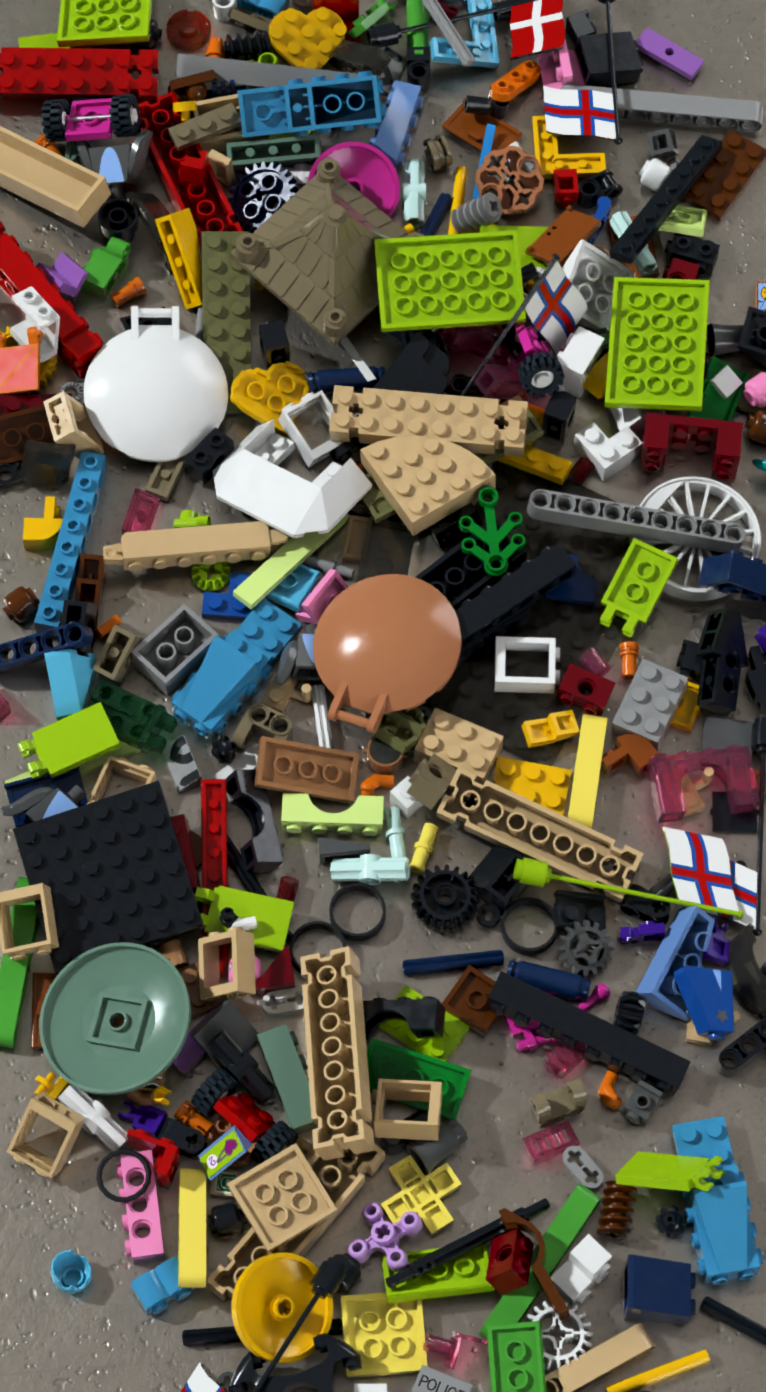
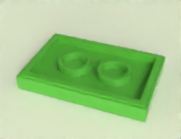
[486,1321,547,1392]

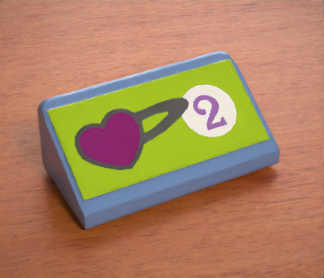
[197,1125,252,1181]

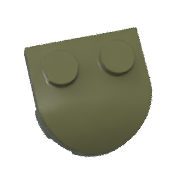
[364,707,426,754]

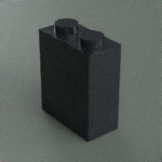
[574,31,643,86]

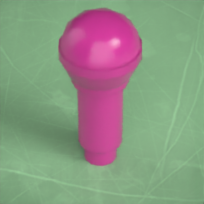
[578,983,610,1012]

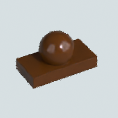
[169,70,217,101]

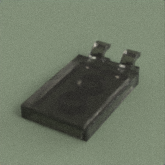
[356,516,415,582]

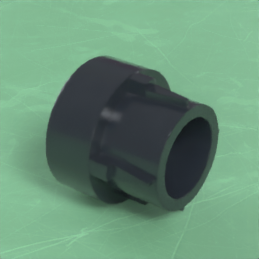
[98,198,139,243]

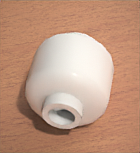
[638,158,673,192]

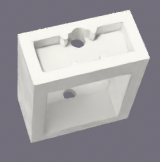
[278,390,353,468]
[494,636,560,694]

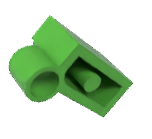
[81,236,131,300]

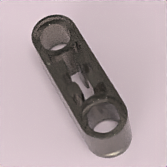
[328,40,391,76]

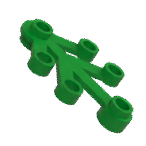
[459,487,525,577]

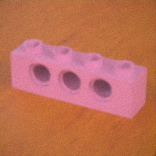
[116,1150,165,1264]

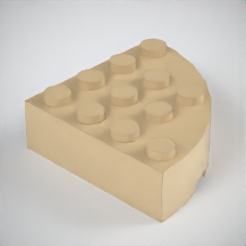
[360,435,496,536]

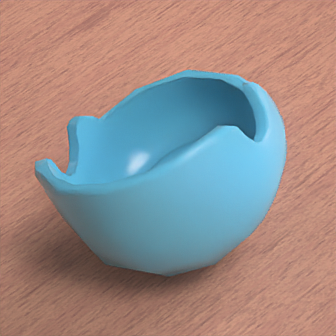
[51,1250,92,1294]

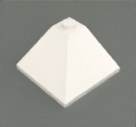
[562,239,635,331]

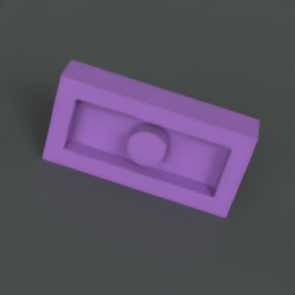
[36,252,88,298]

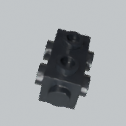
[664,233,720,276]

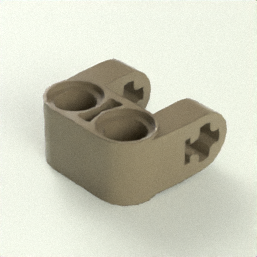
[231,703,293,749]
[529,1077,588,1128]

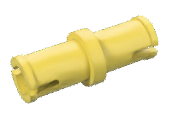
[410,823,439,875]

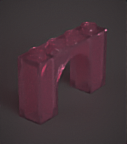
[438,325,529,401]
[646,745,760,823]

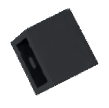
[466,845,528,913]

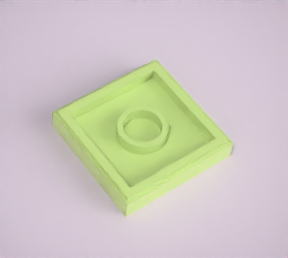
[658,205,708,237]

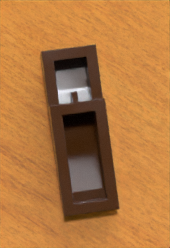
[75,553,106,629]

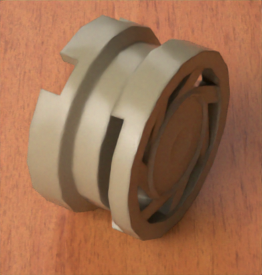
[423,134,453,171]

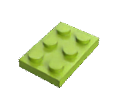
[376,985,470,1062]

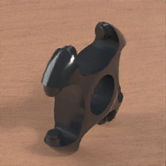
[228,1332,363,1392]

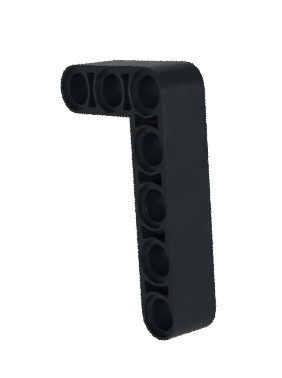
[716,1018,766,1078]

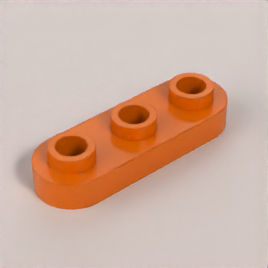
[490,60,541,102]

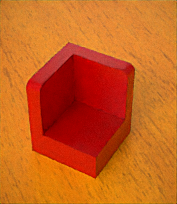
[179,150,209,185]

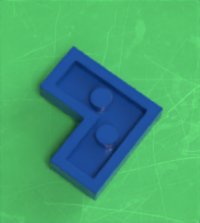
[202,571,252,621]

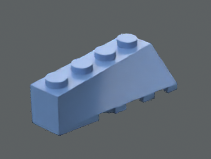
[370,80,424,171]
[636,906,715,1021]

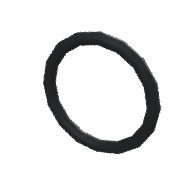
[96,1149,152,1203]

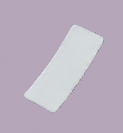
[213,748,258,779]

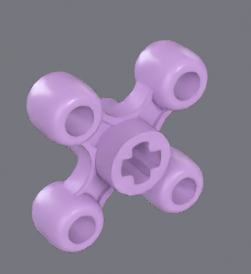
[348,1202,423,1273]

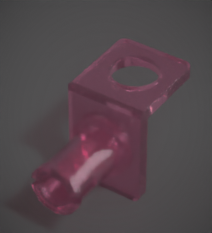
[423,1331,488,1370]

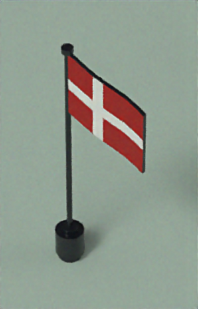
[367,0,565,61]

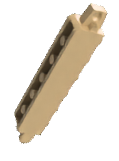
[103,521,289,571]

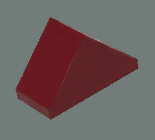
[256,946,295,997]

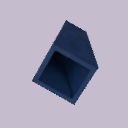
[624,1255,696,1323]

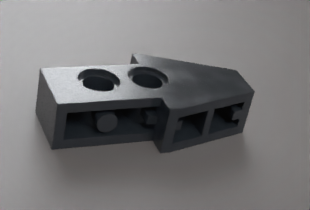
[696,608,749,714]

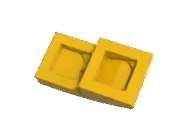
[521,710,580,748]

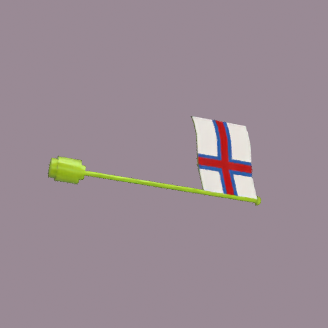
[513,827,744,919]

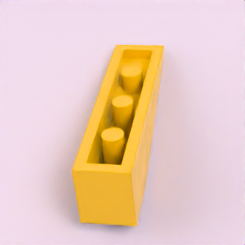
[155,208,202,310]

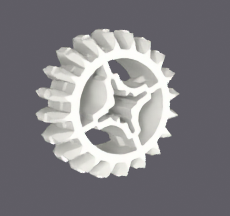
[526,1300,593,1372]

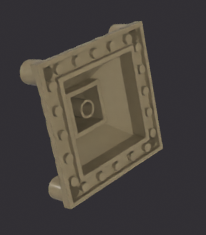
[230,158,424,347]

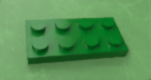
[367,1038,472,1119]

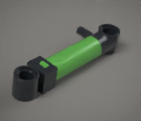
[406,0,431,92]

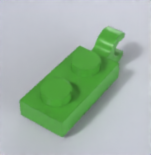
[348,0,397,39]

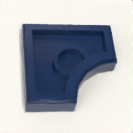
[546,553,598,606]

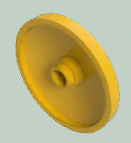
[231,1252,333,1363]

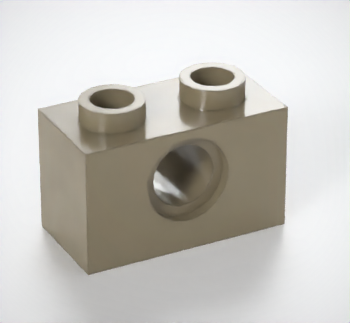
[92,625,144,682]
[407,753,457,810]

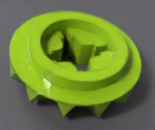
[192,562,231,592]

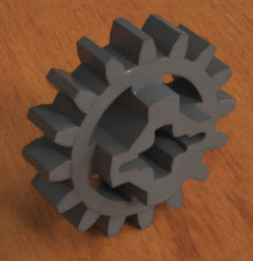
[557,920,614,976]

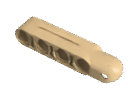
[546,1323,655,1392]

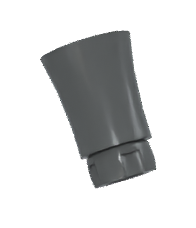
[707,323,743,356]
[406,1119,468,1175]

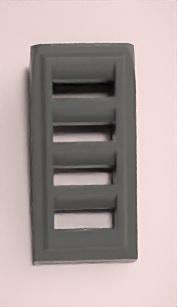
[318,838,370,865]

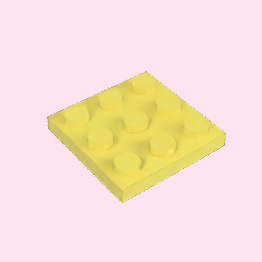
[340,1292,428,1379]

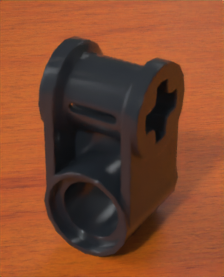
[578,169,623,209]
[619,884,670,924]
[156,1117,207,1160]

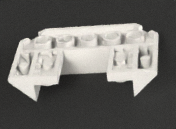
[212,420,372,538]

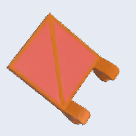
[0,327,42,395]

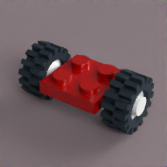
[191,1067,298,1164]

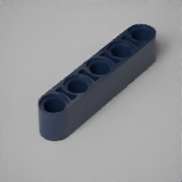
[0,622,93,673]

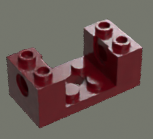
[639,412,743,480]

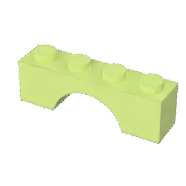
[281,793,384,836]

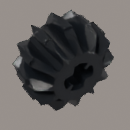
[613,991,646,1035]

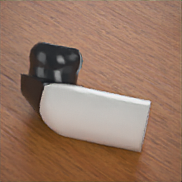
[220,907,257,931]

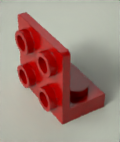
[313,0,360,44]
[127,1129,181,1190]

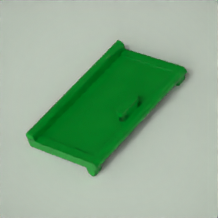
[687,356,750,421]

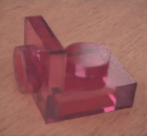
[543,1044,584,1080]

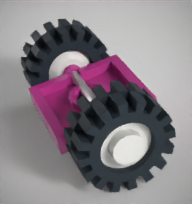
[41,94,141,142]
[501,312,565,398]

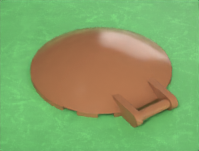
[313,574,462,734]

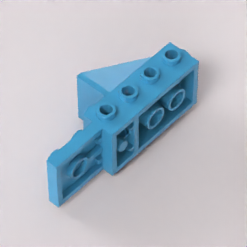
[237,71,386,138]
[171,599,303,741]
[672,1116,763,1285]

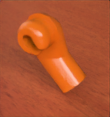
[360,774,394,796]
[598,1070,622,1110]

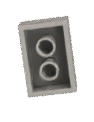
[131,603,219,696]
[612,659,688,751]

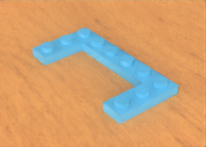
[430,0,499,69]

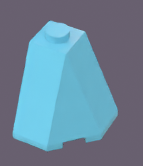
[44,649,97,721]

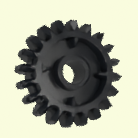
[410,864,480,933]

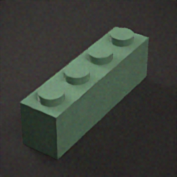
[226,134,322,172]
[257,1024,318,1135]

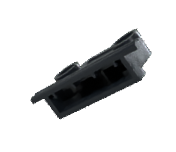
[356,329,451,417]

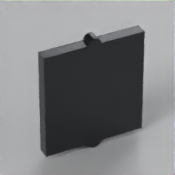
[710,791,759,833]

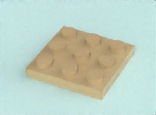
[227,1143,338,1254]

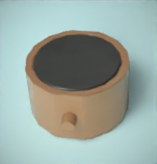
[363,736,408,775]

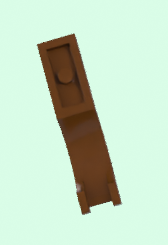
[499,1208,570,1321]

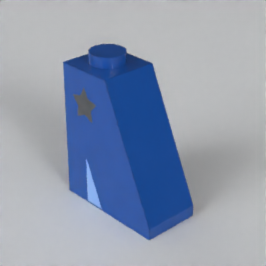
[674,965,734,1041]

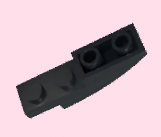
[744,645,766,717]

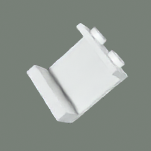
[10,286,60,363]

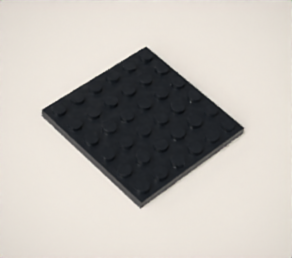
[13,780,204,974]

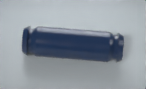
[307,366,385,394]
[507,959,592,1002]

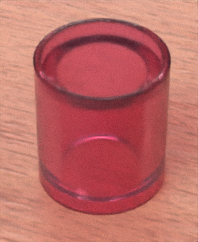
[578,647,611,677]

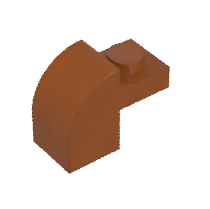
[600,734,660,778]

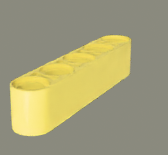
[568,714,608,829]
[178,1168,206,1288]

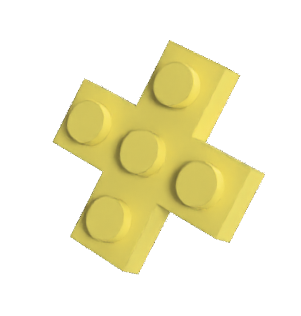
[380,1154,462,1237]

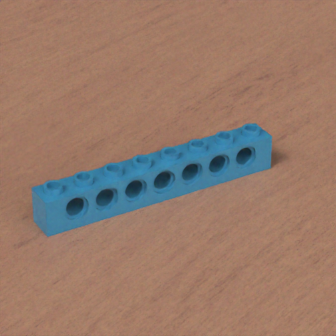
[34,451,107,639]

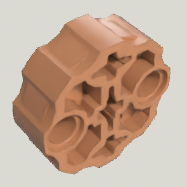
[475,146,544,218]

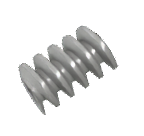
[451,192,502,234]

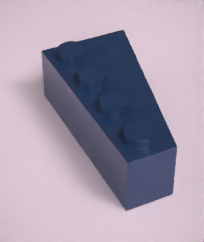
[698,550,766,605]

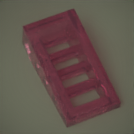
[521,1120,580,1166]

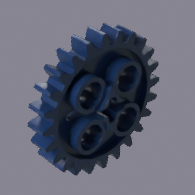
[227,161,300,234]

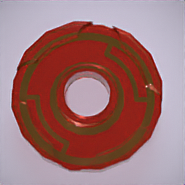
[166,9,211,51]

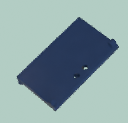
[4,766,88,828]

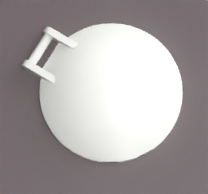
[84,306,228,462]

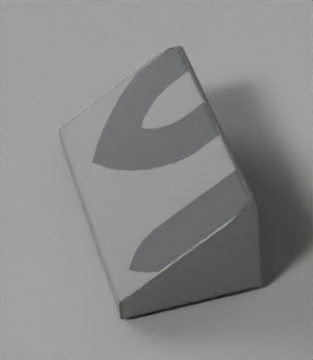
[373,46,407,96]
[161,735,202,793]

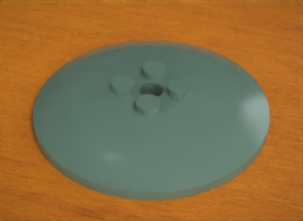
[39,942,191,1095]

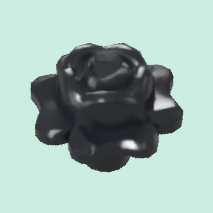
[211,735,237,765]
[655,1205,688,1238]

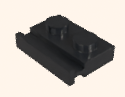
[554,890,606,932]

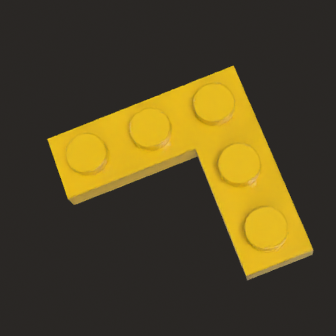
[532,116,606,180]
[497,403,572,485]

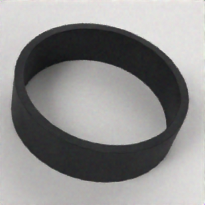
[329,883,386,941]
[501,897,558,956]
[289,921,346,974]

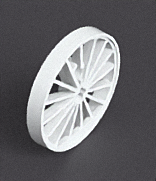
[629,476,761,601]

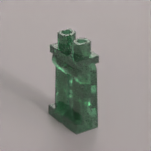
[83,679,178,755]

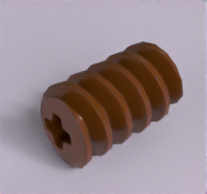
[597,1181,638,1240]

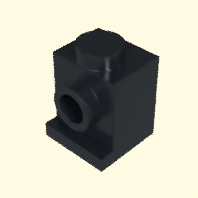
[676,639,703,682]

